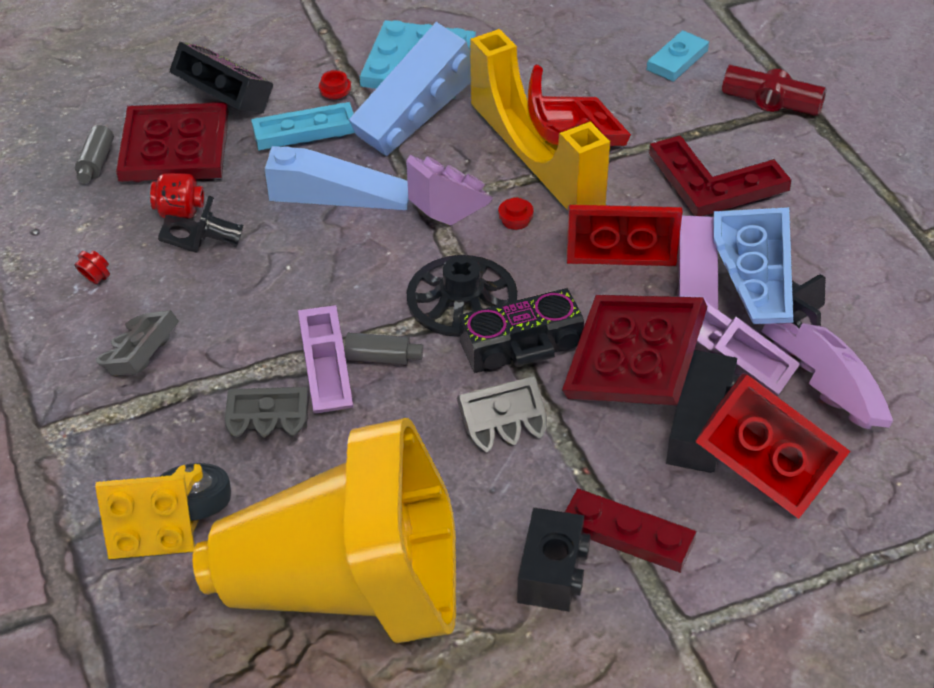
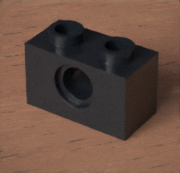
[517,507,591,612]

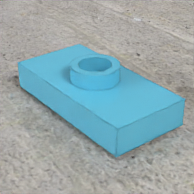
[647,30,709,82]

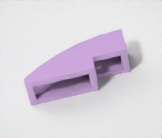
[695,301,800,396]
[298,305,353,414]

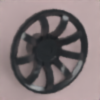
[407,255,518,337]

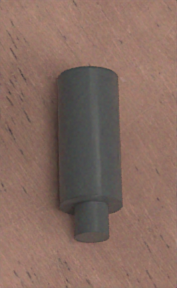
[75,125,114,184]
[344,332,424,365]

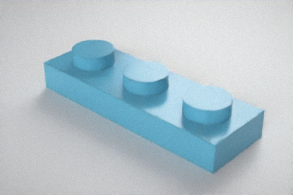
[251,102,355,150]

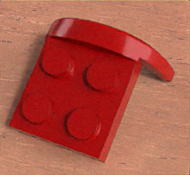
[527,64,631,147]

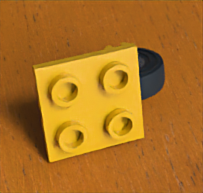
[95,463,231,559]

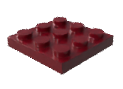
[116,102,229,182]
[562,295,708,405]

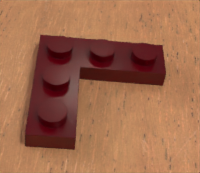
[649,135,792,216]

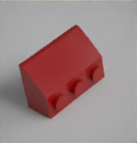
[567,205,683,266]
[695,373,851,519]

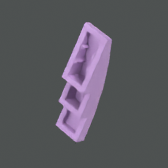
[677,216,718,310]

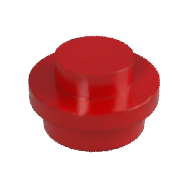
[318,70,351,100]
[498,197,534,230]
[74,250,110,284]

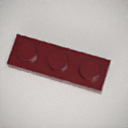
[565,488,697,573]

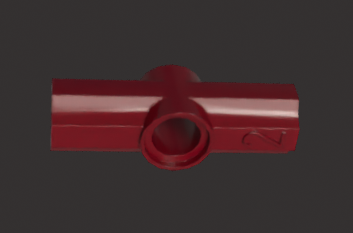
[722,64,827,116]

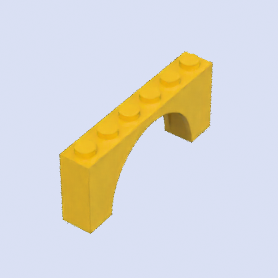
[470,29,610,210]

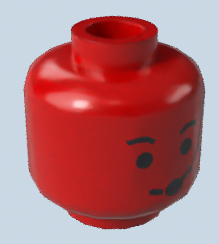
[150,173,204,219]

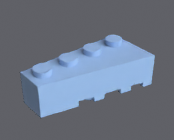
[349,22,471,156]

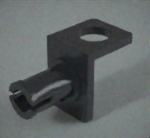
[158,196,244,253]
[792,274,826,328]

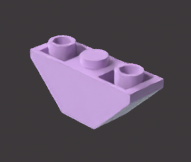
[406,155,493,225]

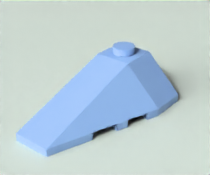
[265,146,409,210]
[714,207,793,324]

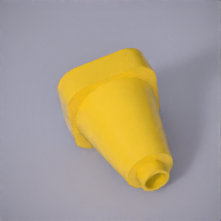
[192,418,456,643]

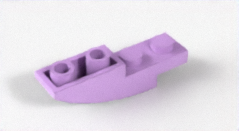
[761,323,893,429]

